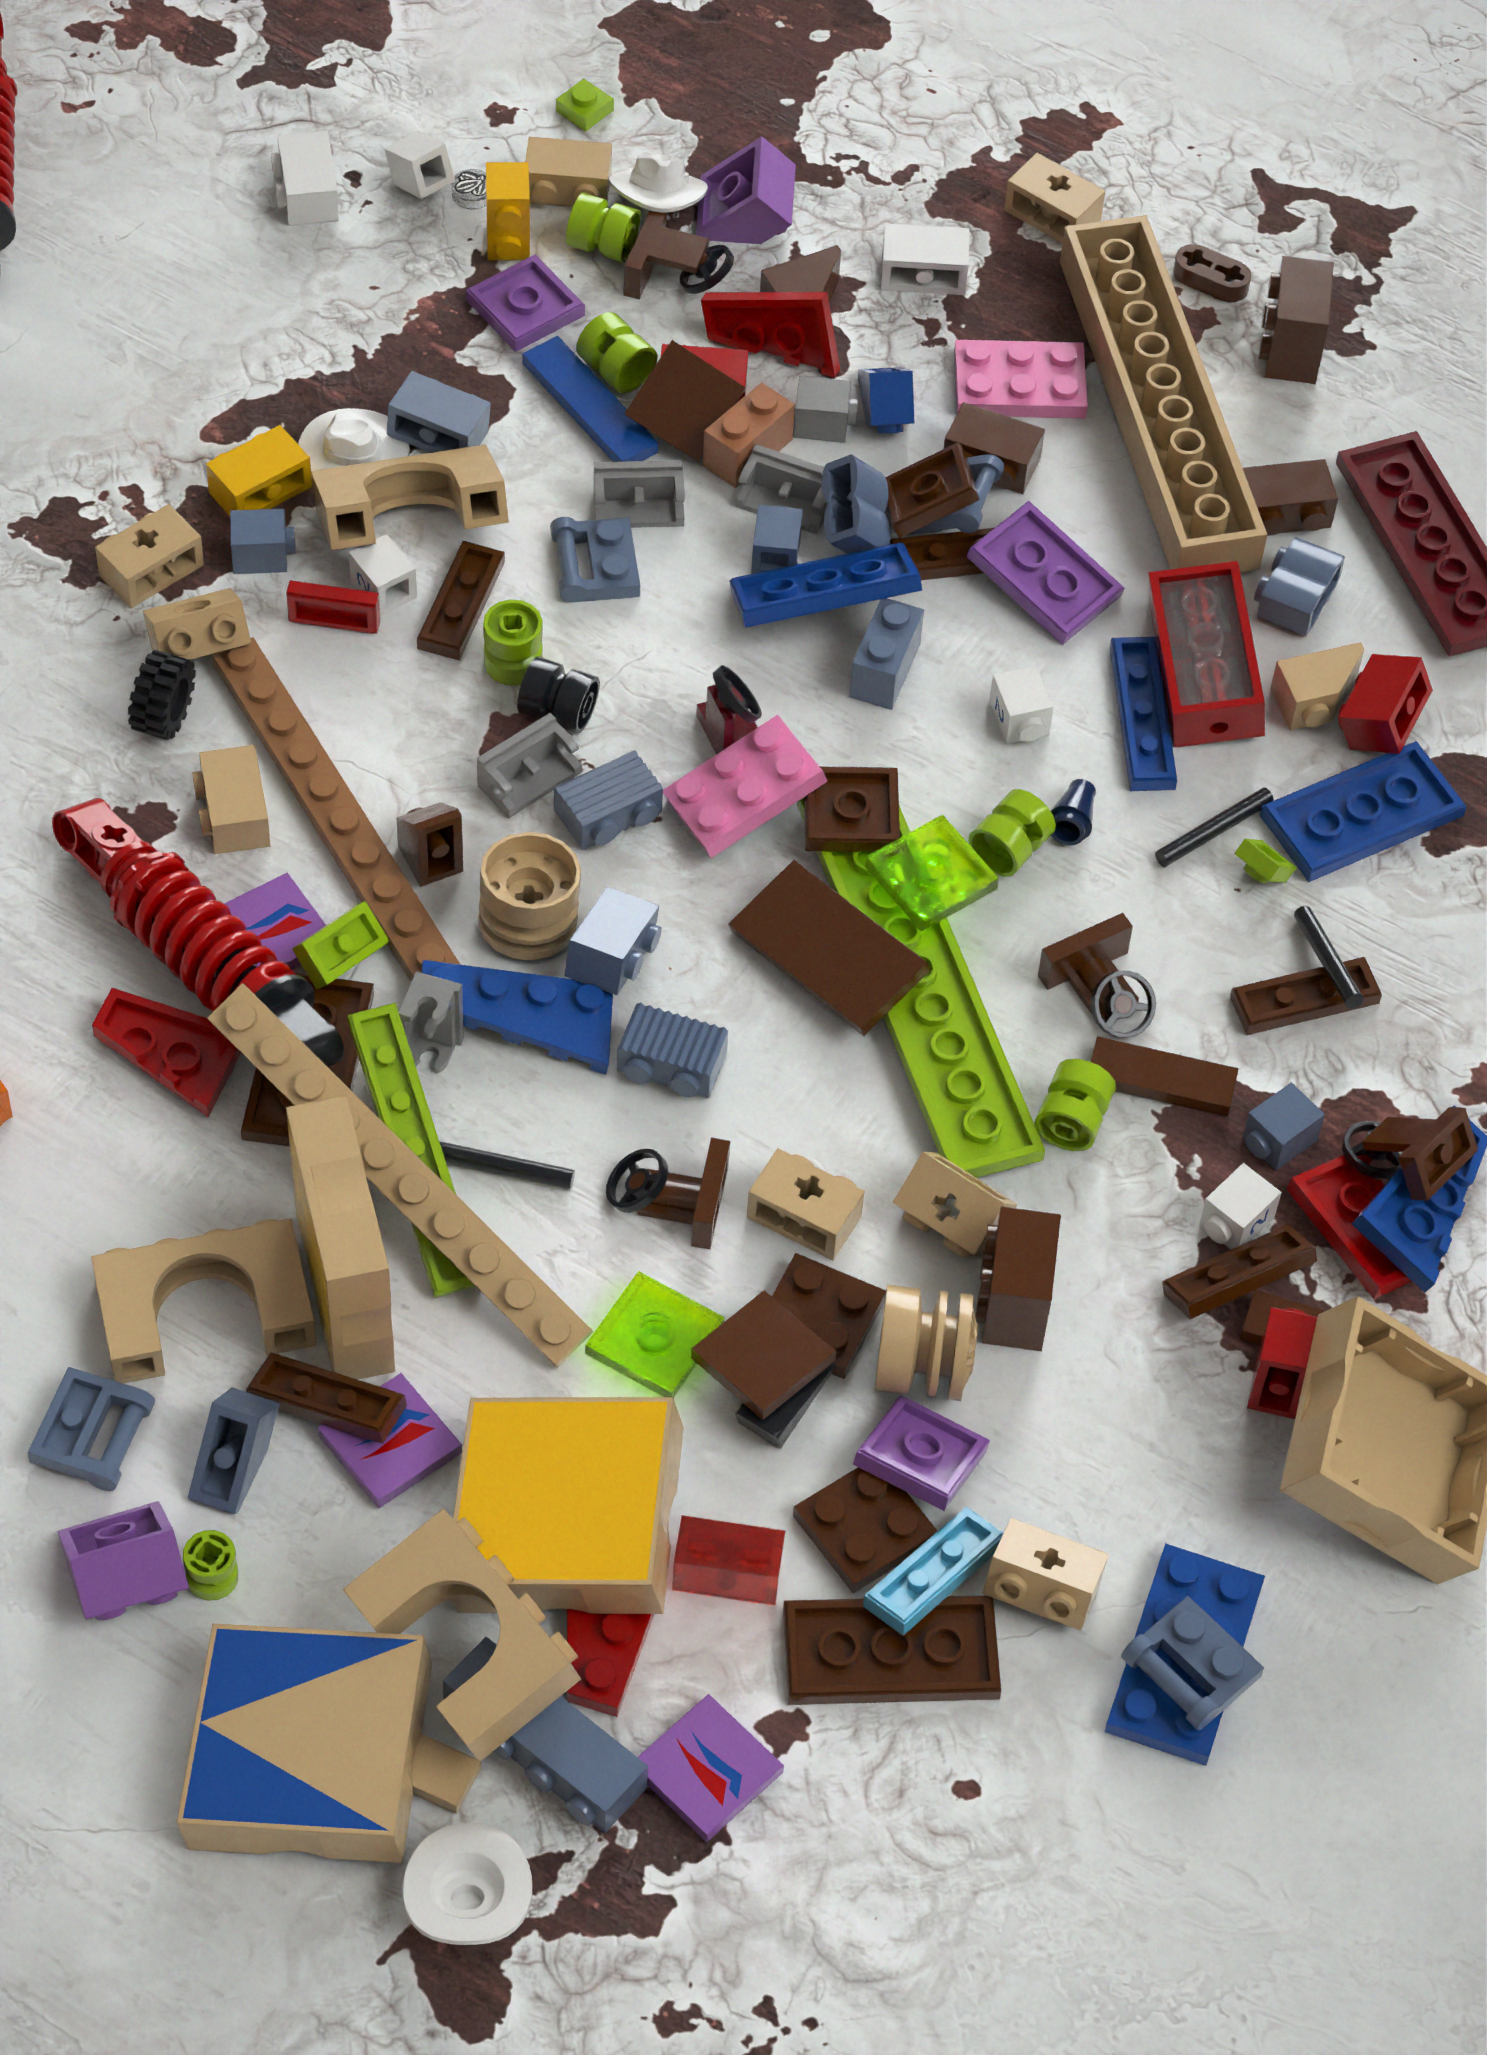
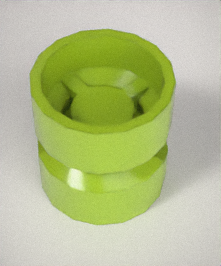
[566,193,641,263]
[576,312,658,394]
[483,599,543,686]
[968,789,1056,877]
[1034,1059,1116,1151]

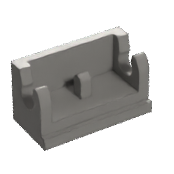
[735,444,828,534]
[593,460,685,528]
[477,713,582,818]
[398,971,464,1074]

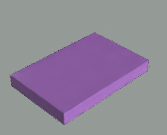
[966,501,1125,645]

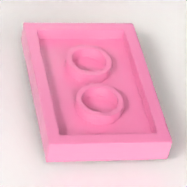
[954,340,1088,419]
[663,715,828,858]

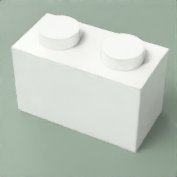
[271,130,339,226]
[881,223,969,295]

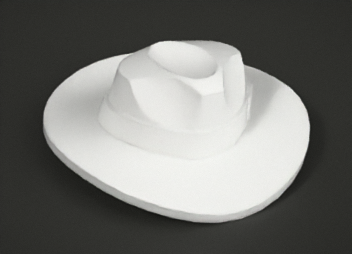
[609,154,708,213]
[298,408,410,478]
[403,1823,532,1945]

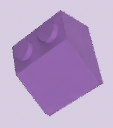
[696,137,796,244]
[58,1501,189,1620]

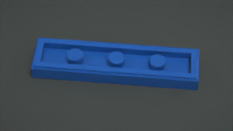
[522,335,658,462]
[1110,637,1177,791]

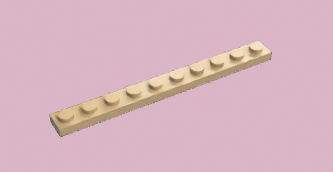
[207,983,593,1368]

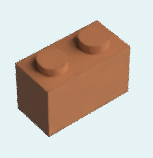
[702,382,795,488]

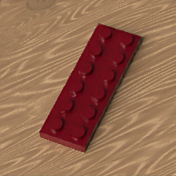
[1336,431,1487,657]

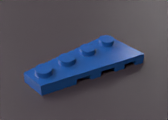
[421,960,613,1075]
[1352,1105,1487,1293]

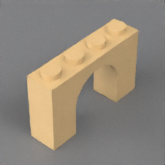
[311,444,509,550]
[91,1218,316,1384]
[343,1508,581,1762]

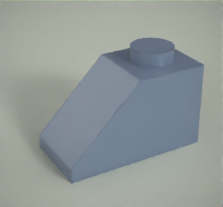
[188,1387,280,1514]

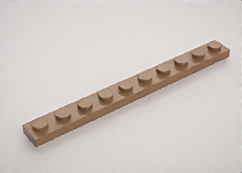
[212,637,461,981]

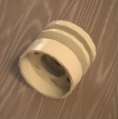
[478,832,581,961]
[875,1284,978,1401]

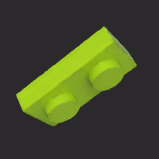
[292,901,390,989]

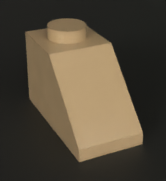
[1270,642,1364,731]

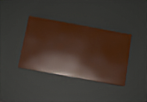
[728,860,930,1036]
[241,973,374,1147]
[783,1596,1001,1705]

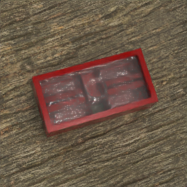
[1148,561,1265,747]

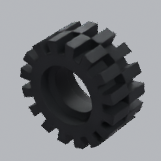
[128,650,196,740]

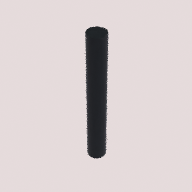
[1155,787,1274,867]
[1294,905,1364,1009]
[439,1141,575,1189]

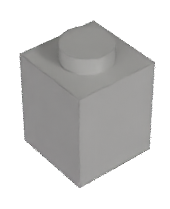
[793,376,858,443]

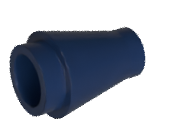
[1051,779,1096,846]

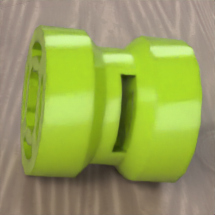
[183,1530,238,1601]

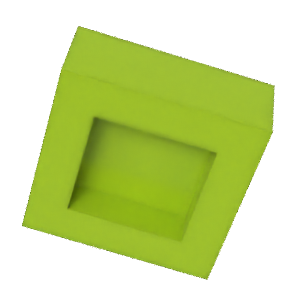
[556,78,614,132]
[1234,839,1297,884]

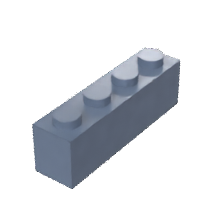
[443,1636,648,1834]

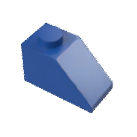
[858,367,915,433]

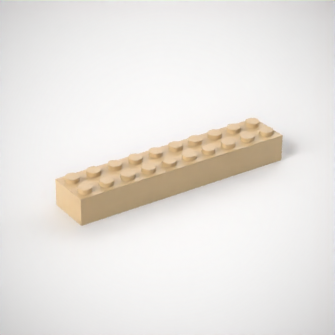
[1060,215,1268,572]

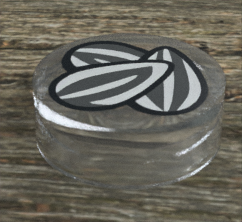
[451,169,486,210]

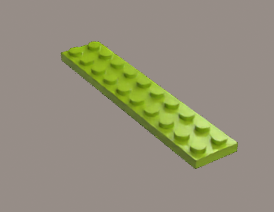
[797,798,1045,1178]

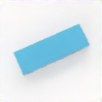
[863,1506,1003,1635]

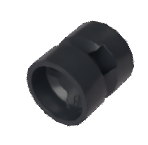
[517,656,600,733]

